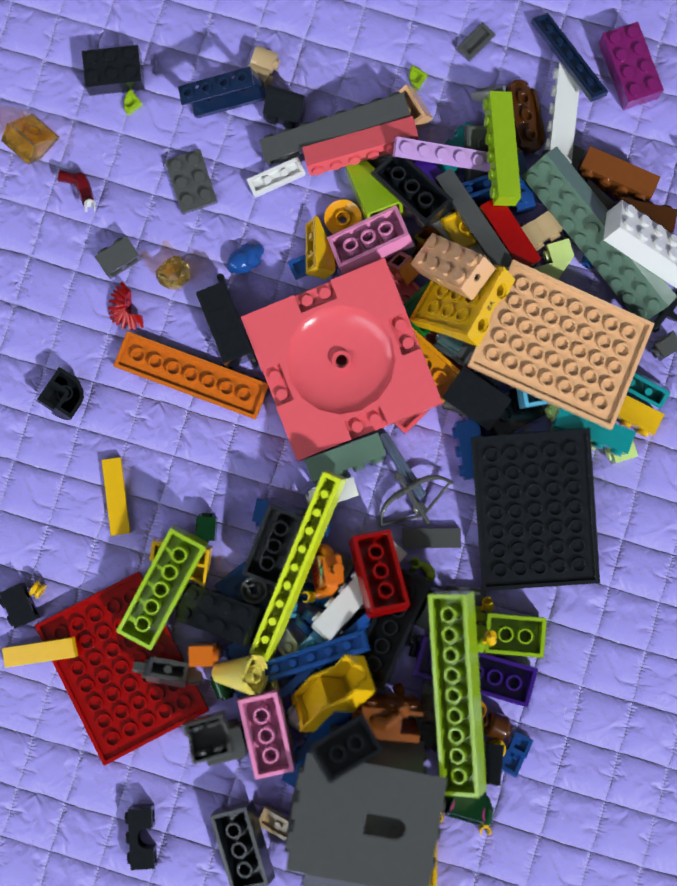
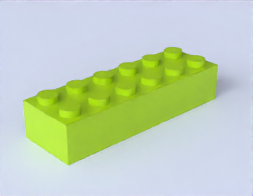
[116,524,209,650]

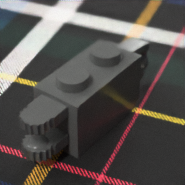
[132,657,203,688]

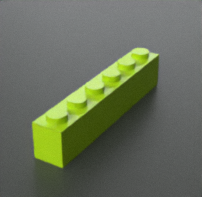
[482,91,521,206]

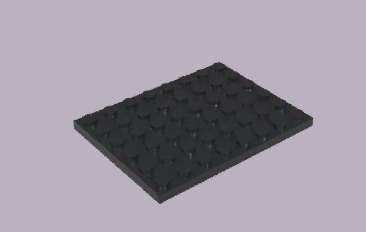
[471,427,600,591]

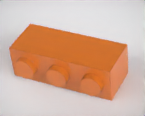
[188,642,222,667]

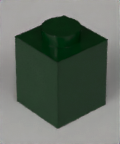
[195,513,218,541]

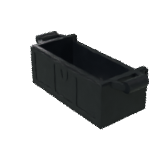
[196,273,259,369]

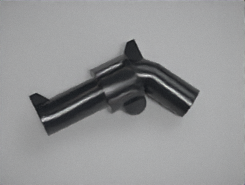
[406,631,421,658]

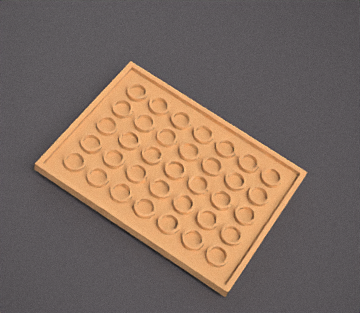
[467,260,655,430]

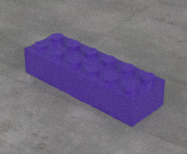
[412,635,538,708]

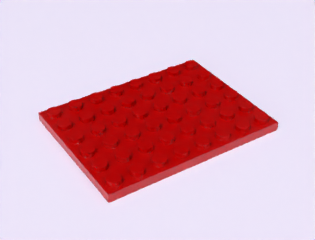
[34,571,209,766]

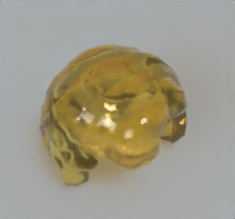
[155,255,191,290]

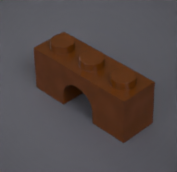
[387,225,441,285]

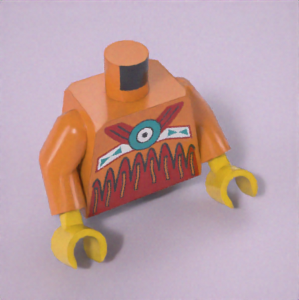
[301,544,344,603]

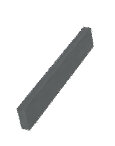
[435,168,514,268]

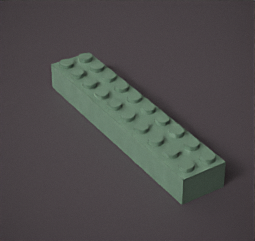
[522,146,677,320]

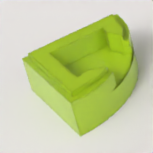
[409,65,428,92]
[124,89,143,116]

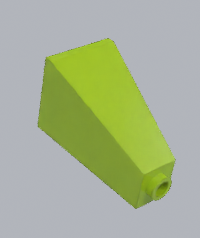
[344,160,404,220]

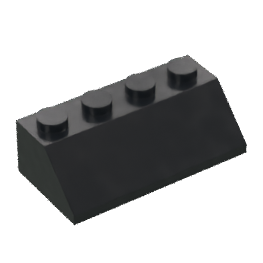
[371,154,453,226]

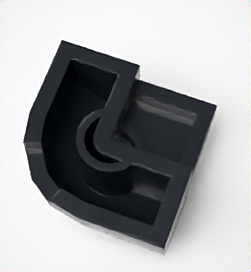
[36,367,84,420]

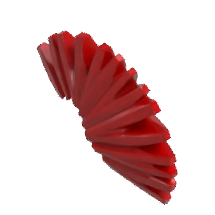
[108,282,144,330]

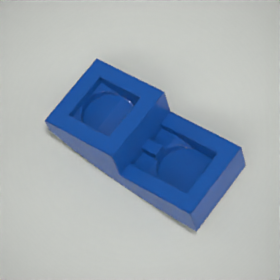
[502,731,533,778]

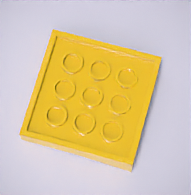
[409,264,515,347]

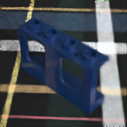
[178,67,266,119]

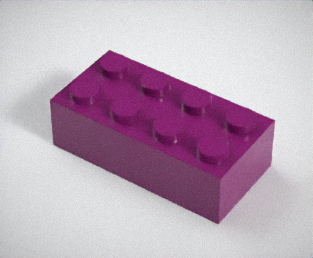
[598,22,664,110]

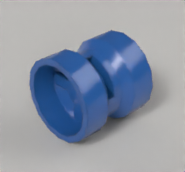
[294,609,315,636]

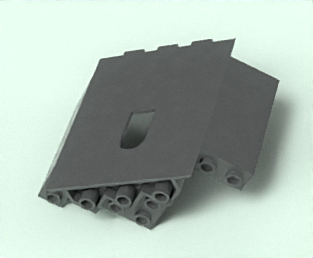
[284,724,447,886]

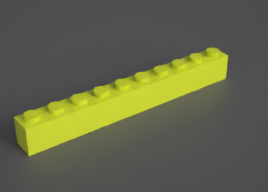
[249,471,347,662]

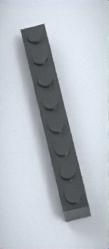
[259,92,411,166]

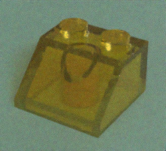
[1,113,59,164]

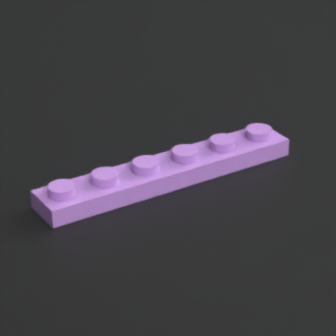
[392,136,490,172]

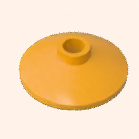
[324,199,362,234]

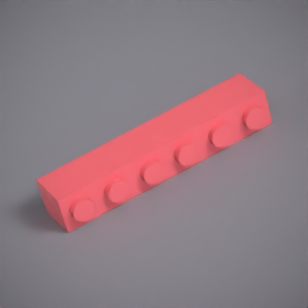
[302,116,419,176]

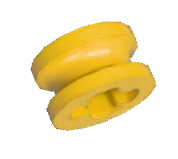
[29,580,47,599]

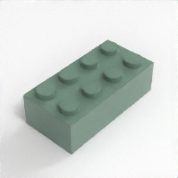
[305,433,386,484]

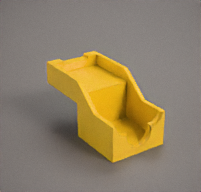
[291,655,376,732]

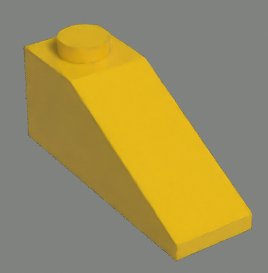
[305,216,336,279]

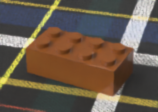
[577,146,660,201]

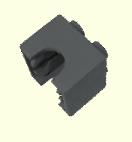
[182,710,235,765]
[207,718,249,766]

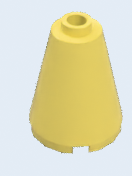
[211,655,268,695]

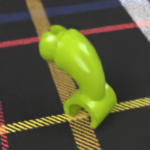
[408,557,436,581]

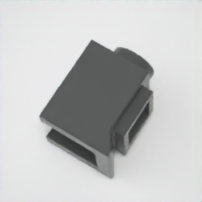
[650,330,677,361]

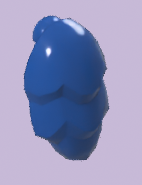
[227,243,264,274]

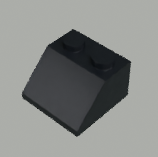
[263,85,306,129]

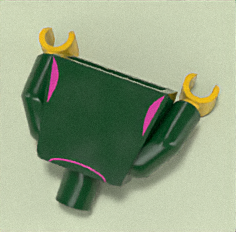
[440,792,494,836]

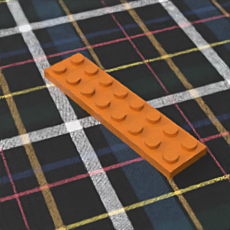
[113,331,269,420]

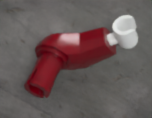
[58,170,96,212]

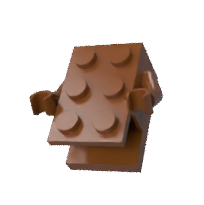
[352,683,423,743]

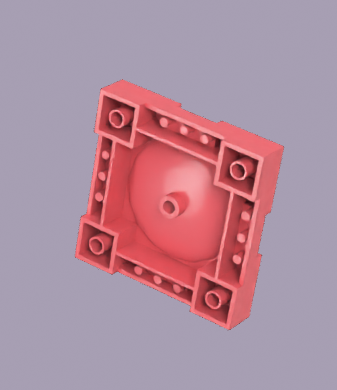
[241,258,443,461]

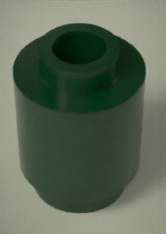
[210,676,235,701]

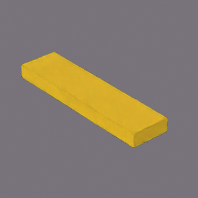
[102,457,131,536]
[2,637,78,668]

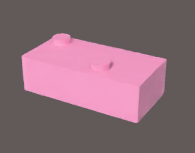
[327,205,415,275]
[237,688,297,780]

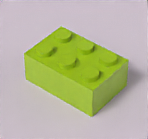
[484,612,547,658]

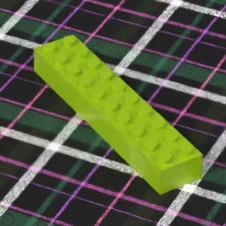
[428,591,487,798]

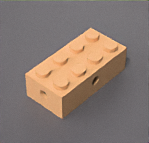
[410,233,496,301]

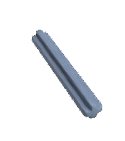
[379,432,426,499]

